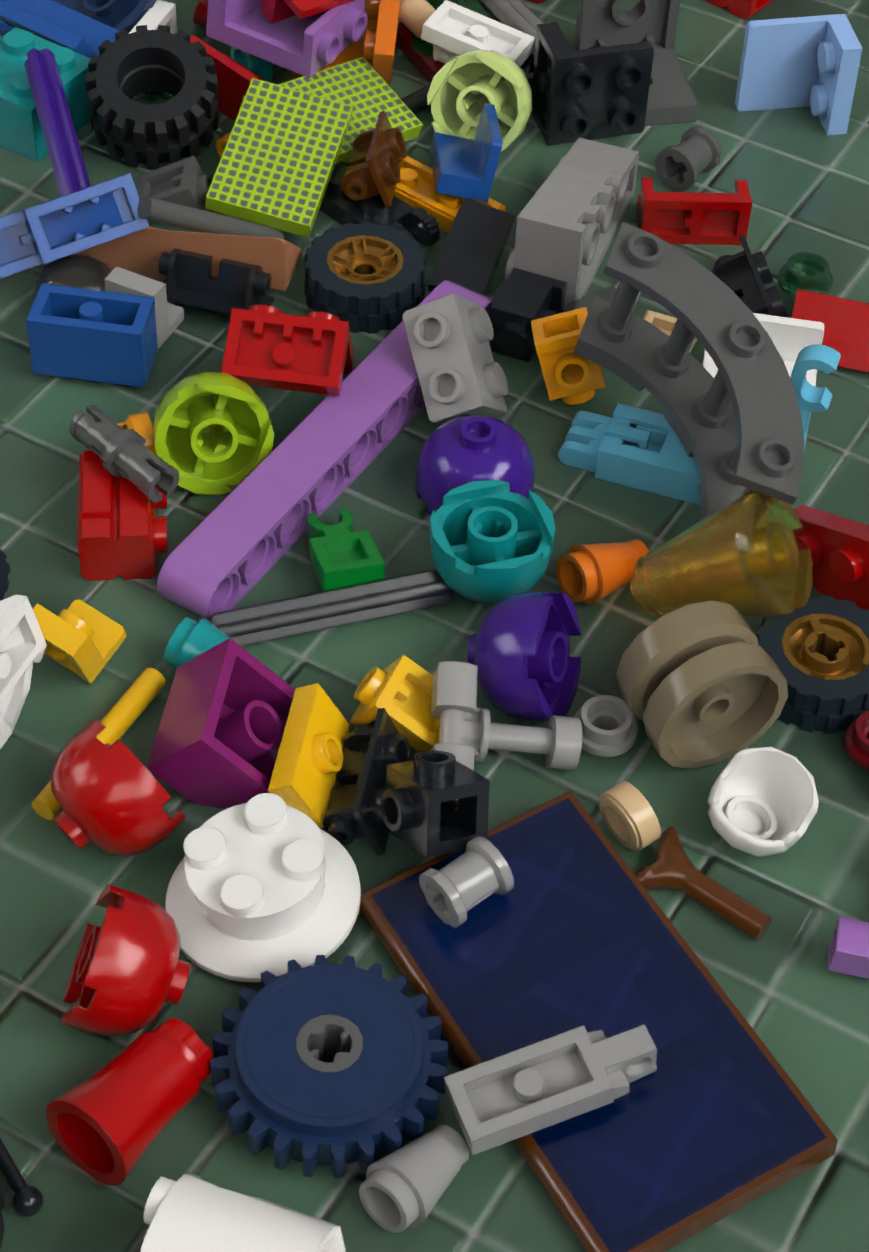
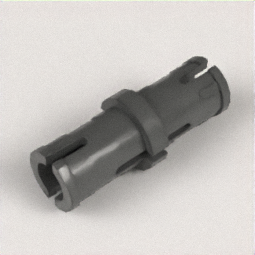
[69,405,179,502]

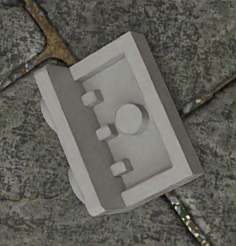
[402,293,508,423]

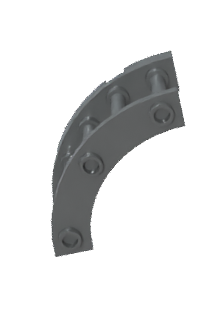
[574,221,804,576]

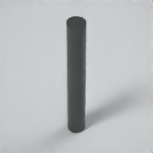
[138,196,284,239]

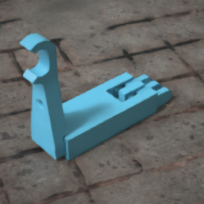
[558,344,841,517]

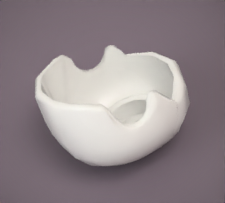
[707,746,819,858]

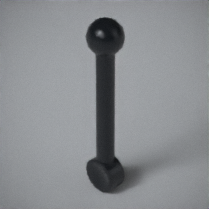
[0,1138,43,1217]

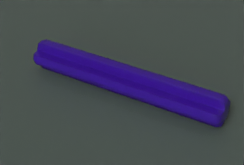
[24,48,91,196]

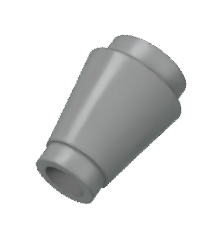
[359,1125,469,1233]

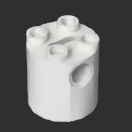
[140,1174,346,1252]

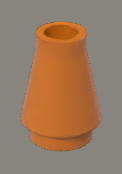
[556,539,651,605]

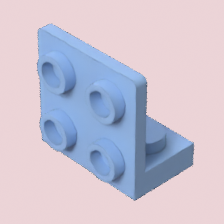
[735,14,863,136]

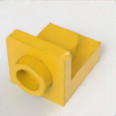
[33,599,127,684]
[350,654,440,752]

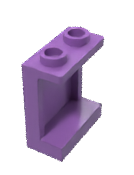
[206,0,368,78]

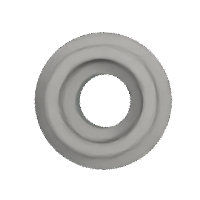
[574,695,638,757]

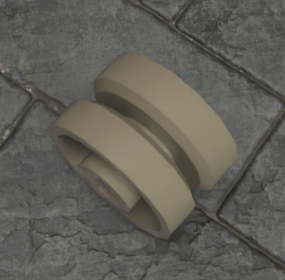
[616,600,788,769]

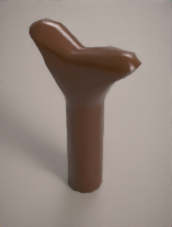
[635,826,772,941]

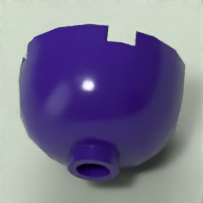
[415,415,535,516]
[467,591,581,721]

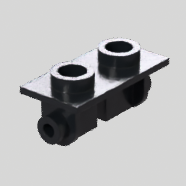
[712,234,788,317]
[158,248,274,320]
[323,708,411,855]

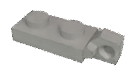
[444,1024,658,1155]

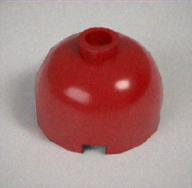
[51,719,185,857]
[61,884,190,1036]

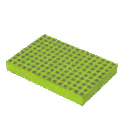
[239,57,423,164]
[205,78,353,238]

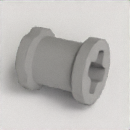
[419,836,514,928]

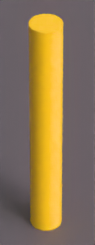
[31,667,166,820]

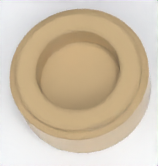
[599,781,661,852]

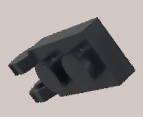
[319,161,442,247]

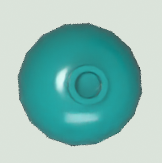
[429,480,556,603]

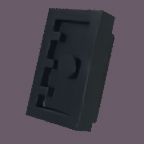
[531,22,654,146]

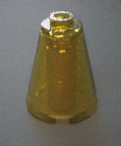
[630,491,813,616]

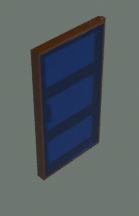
[359,791,838,1252]

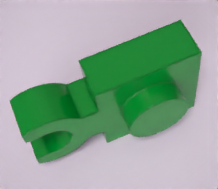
[307,509,385,591]

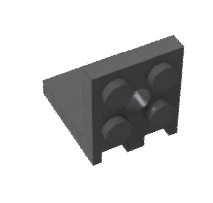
[574,0,698,126]

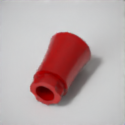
[46,1018,214,1186]

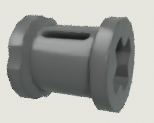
[655,126,722,191]

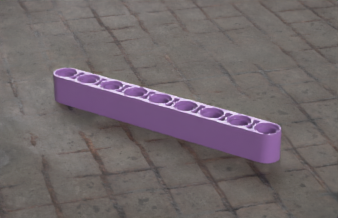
[157,280,494,620]

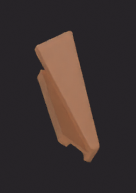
[56,227,302,291]

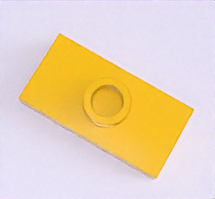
[268,683,350,828]

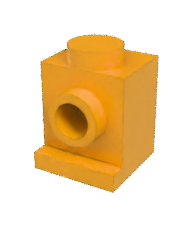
[531,307,606,405]

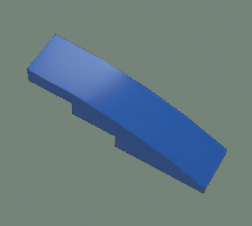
[0,173,150,279]

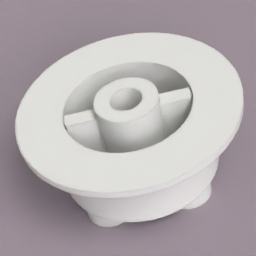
[165,793,361,982]

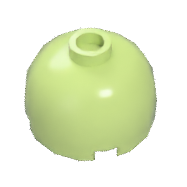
[427,50,532,151]

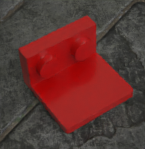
[221,305,355,396]

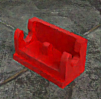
[636,177,752,245]

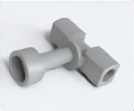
[431,661,582,771]

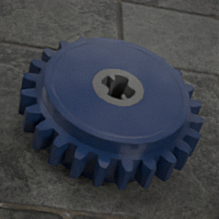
[210,955,448,1178]

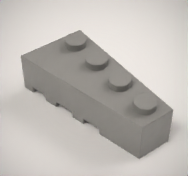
[505,138,639,305]

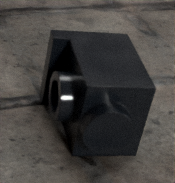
[489,268,566,362]

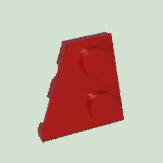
[784,504,869,610]

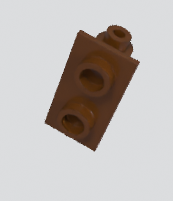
[341,111,407,208]

